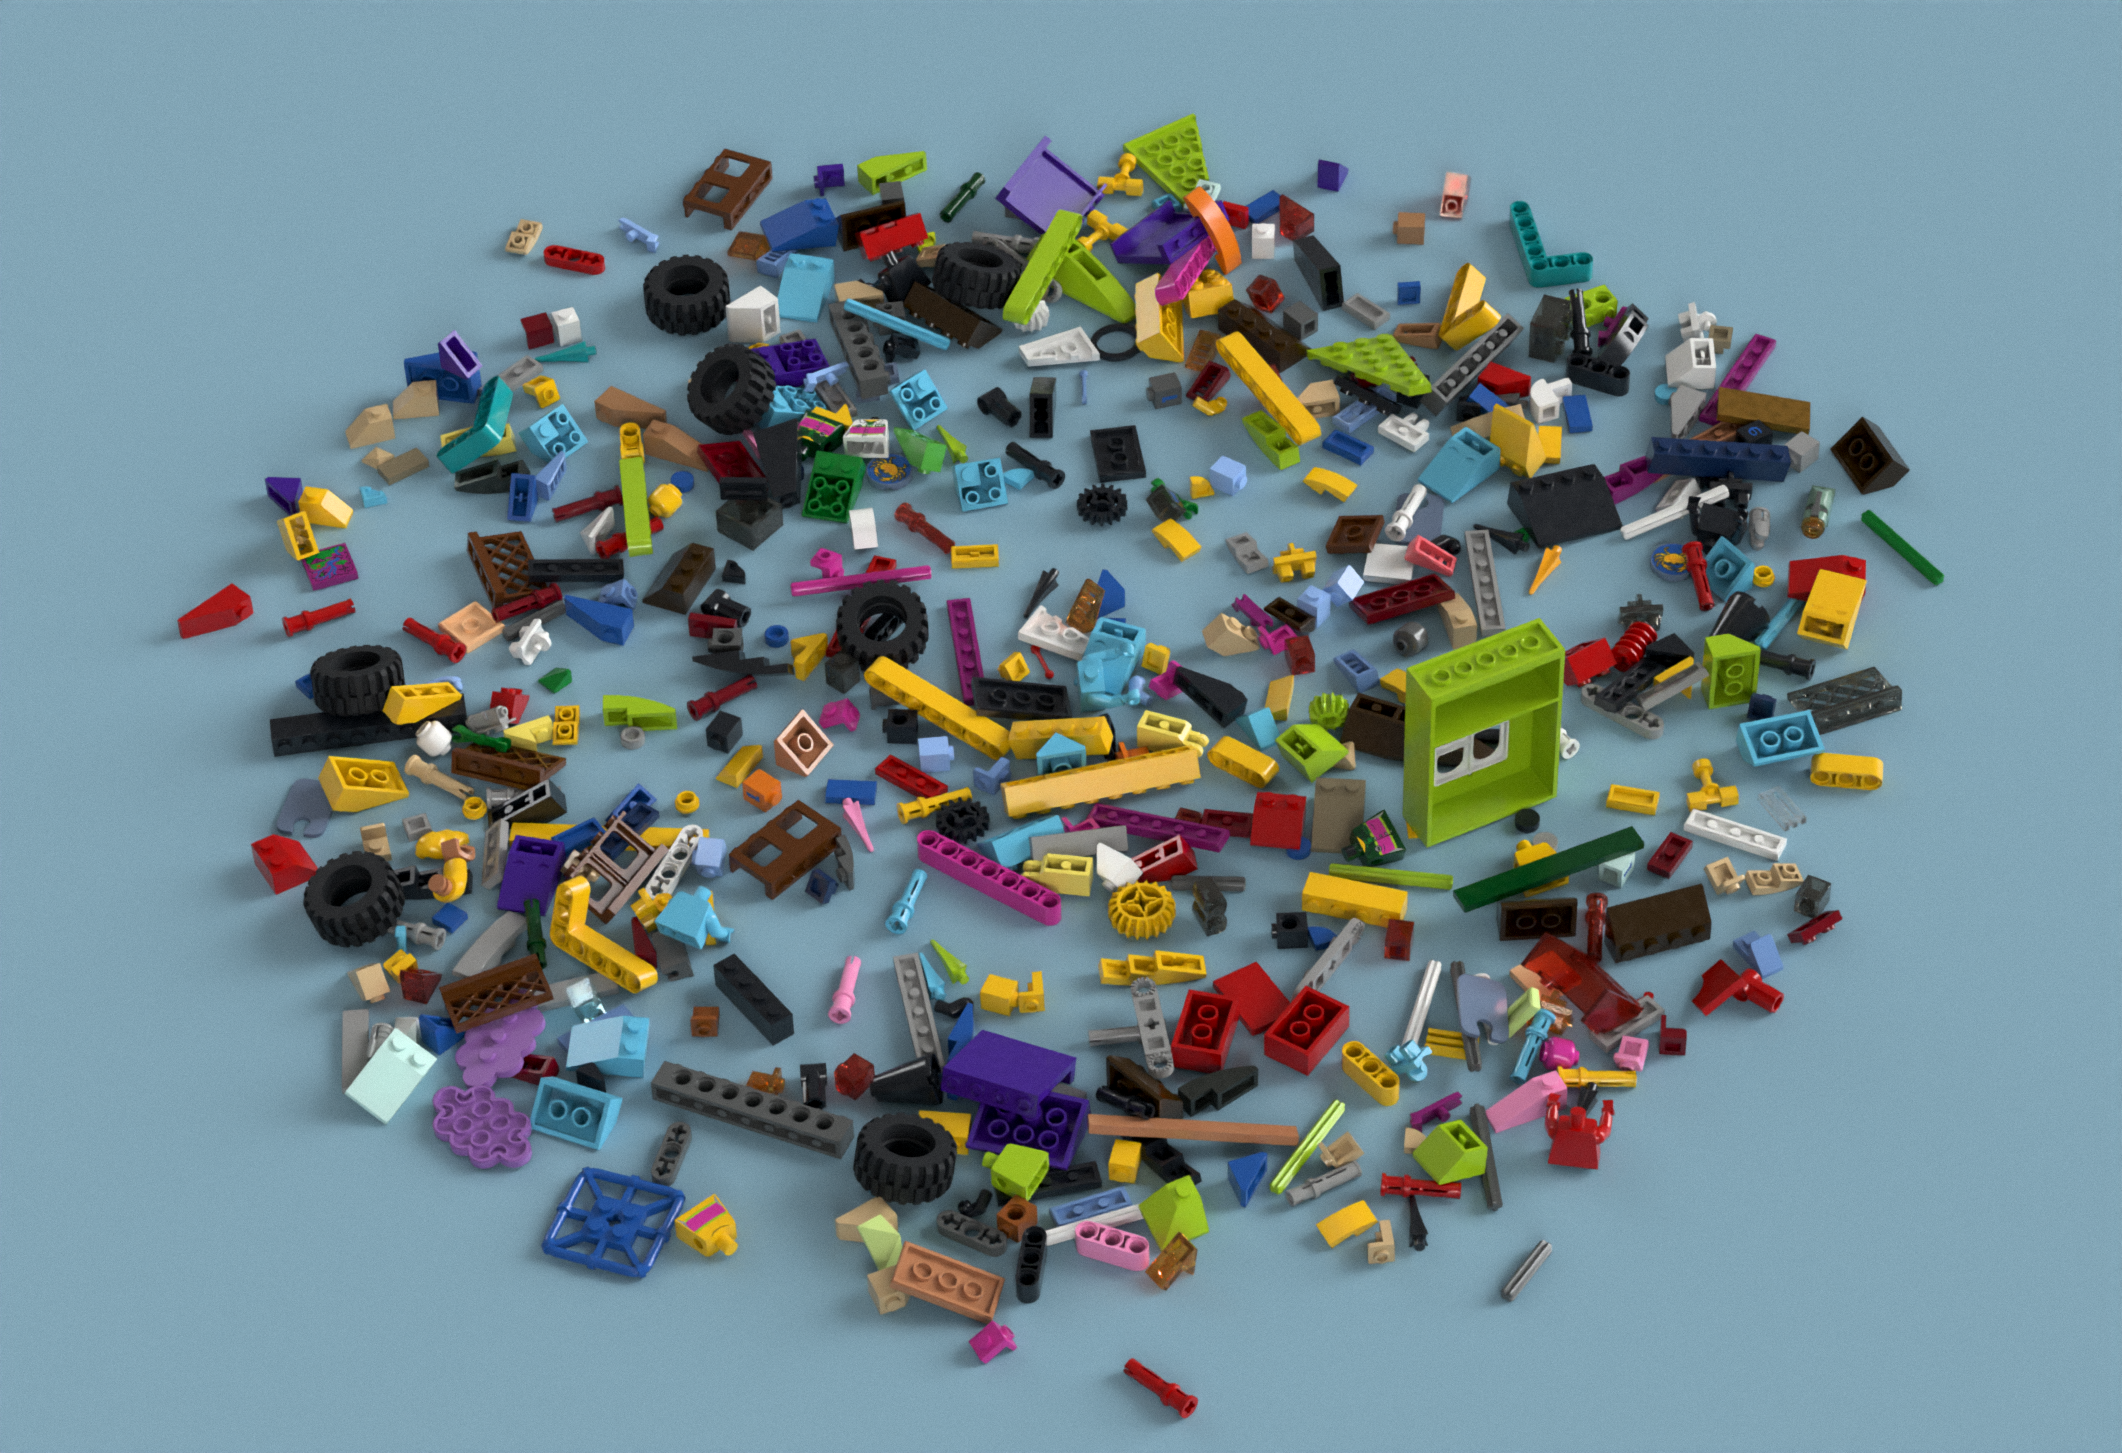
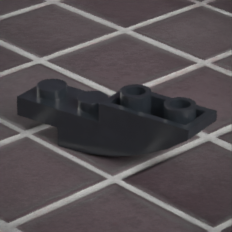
[1597,303,1649,365]

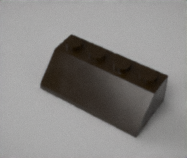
[903,281,1003,349]
[1218,299,1312,373]
[1604,883,1712,963]

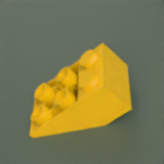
[1182,269,1234,318]
[1797,569,1867,650]

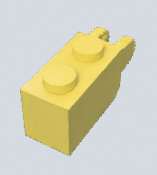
[1137,710,1209,757]
[1021,853,1093,897]

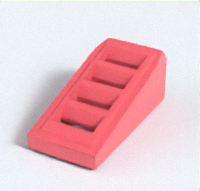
[1404,535,1457,577]

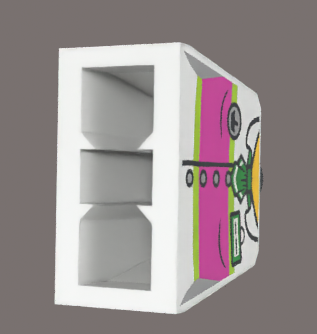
[843,417,890,458]

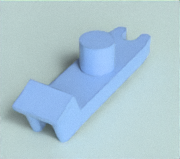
[618,217,659,253]
[803,361,849,392]

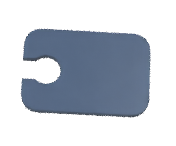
[1395,493,1444,545]
[276,779,333,838]
[1457,974,1509,1044]

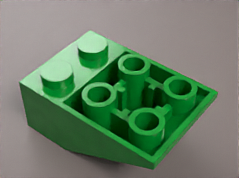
[802,451,866,524]

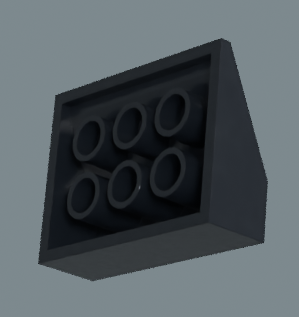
[1507,464,1623,548]

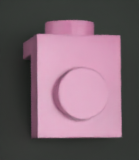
[1613,1035,1649,1072]

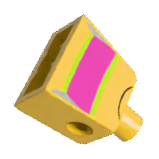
[674,1194,738,1257]

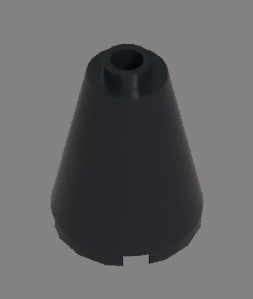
[1708,591,1770,641]
[870,1054,944,1105]

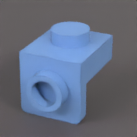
[599,579,638,610]
[973,757,1012,796]

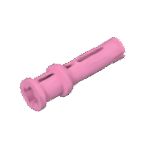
[828,956,861,1024]

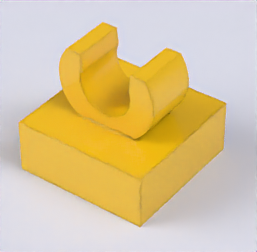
[1141,642,1171,675]
[997,652,1030,681]

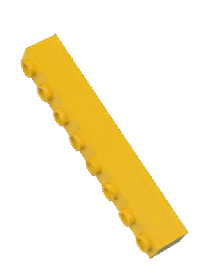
[1000,745,1201,819]

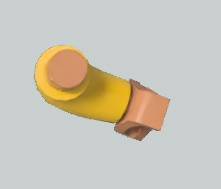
[428,838,475,903]

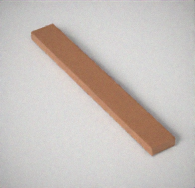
[1087,1114,1299,1146]

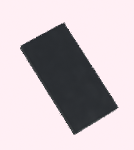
[971,677,1073,721]

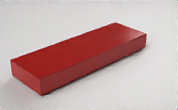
[875,754,948,799]

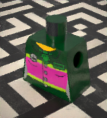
[799,410,845,462]
[1341,809,1406,867]

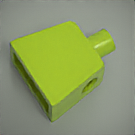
[982,1143,1049,1201]

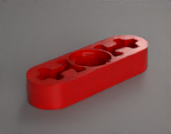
[543,245,605,275]

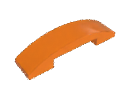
[1183,186,1242,275]

